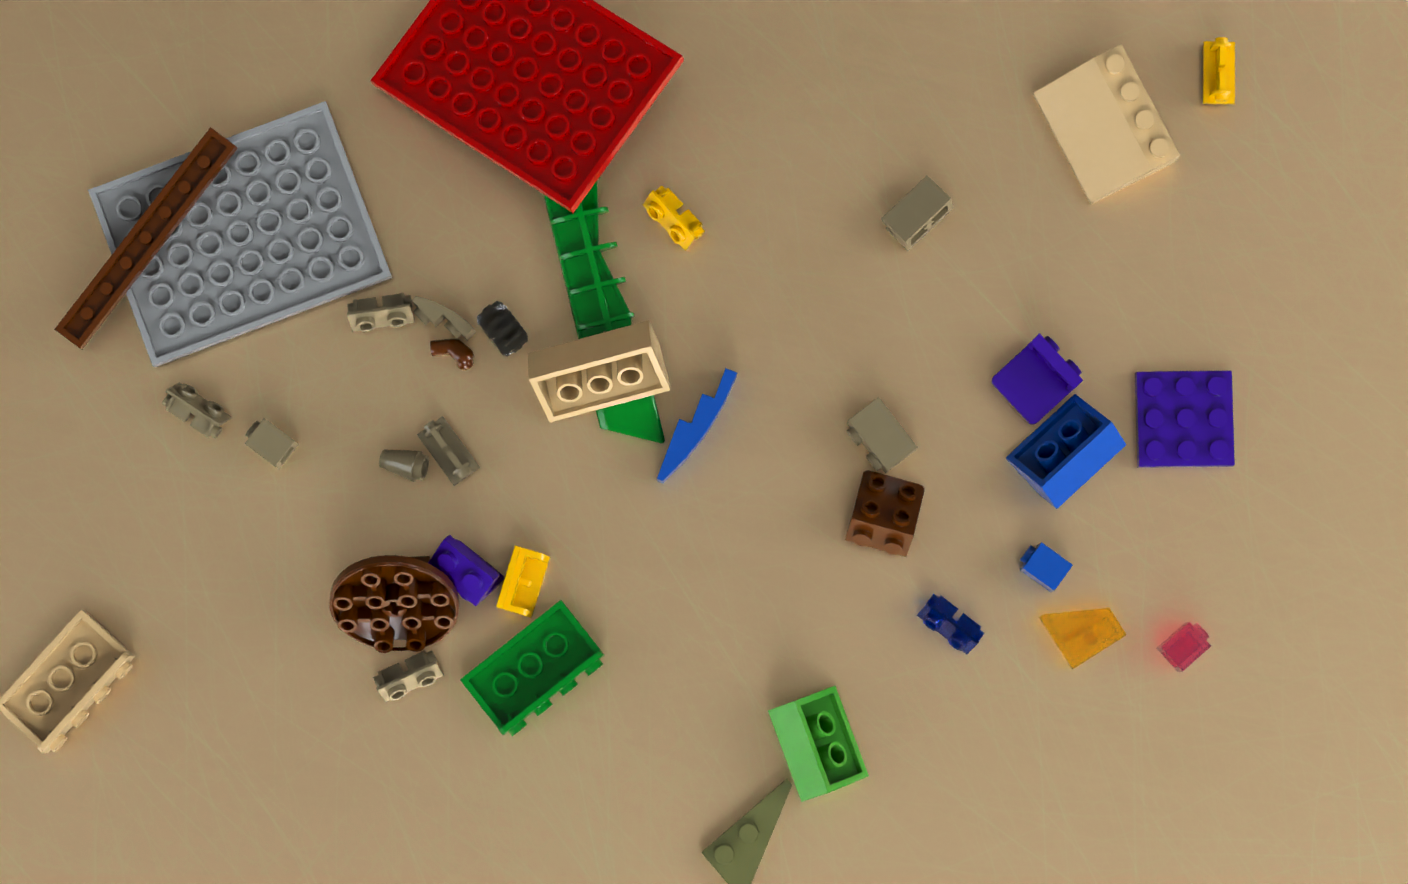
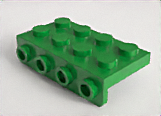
[460,600,605,736]

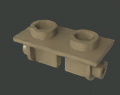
[347,293,415,332]
[162,382,231,438]
[417,416,480,486]
[373,650,444,702]

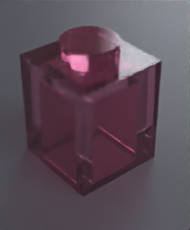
[1156,622,1211,672]

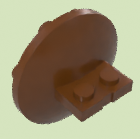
[329,555,460,653]

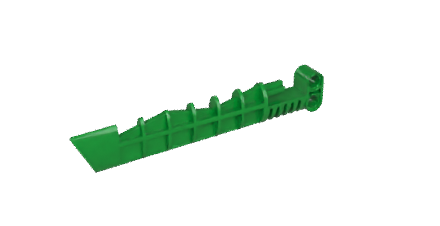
[543,177,665,443]

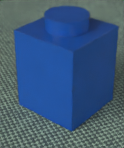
[1020,542,1073,592]

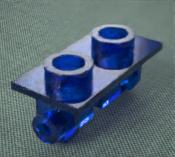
[917,594,984,654]

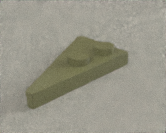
[701,779,792,884]

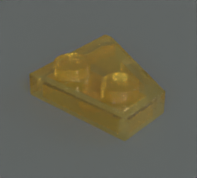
[1038,608,1127,669]

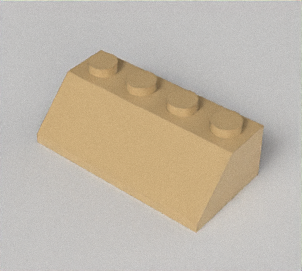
[528,320,671,422]

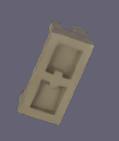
[881,176,953,251]

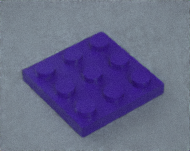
[1135,371,1235,468]

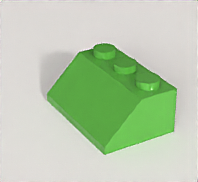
[768,686,869,802]

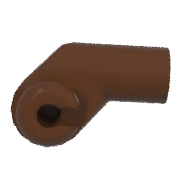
[430,339,474,370]

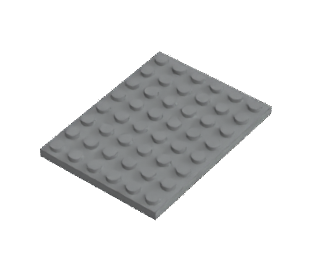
[88,101,393,367]

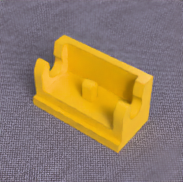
[496,545,550,618]

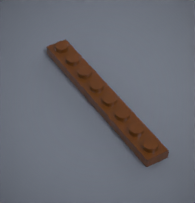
[54,127,238,350]

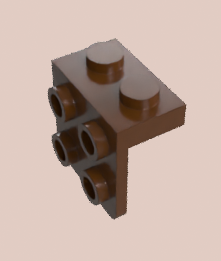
[845,470,924,557]

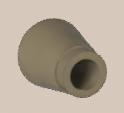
[379,449,429,482]

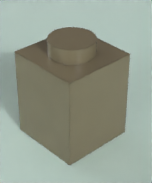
[245,418,298,469]

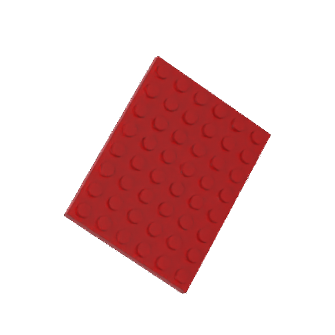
[370,0,684,213]

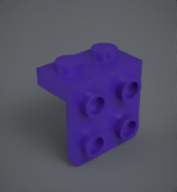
[992,333,1083,425]
[428,535,504,606]

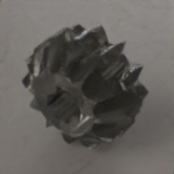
[477,301,528,356]

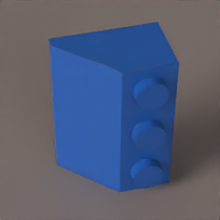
[1006,394,1127,509]

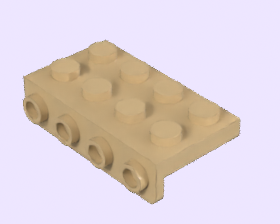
[0,609,135,753]

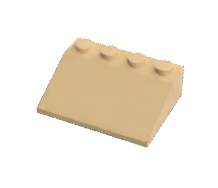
[1033,44,1180,204]

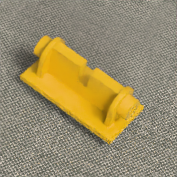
[1203,37,1235,104]
[643,186,705,251]

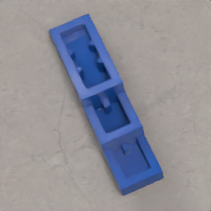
[657,368,737,483]

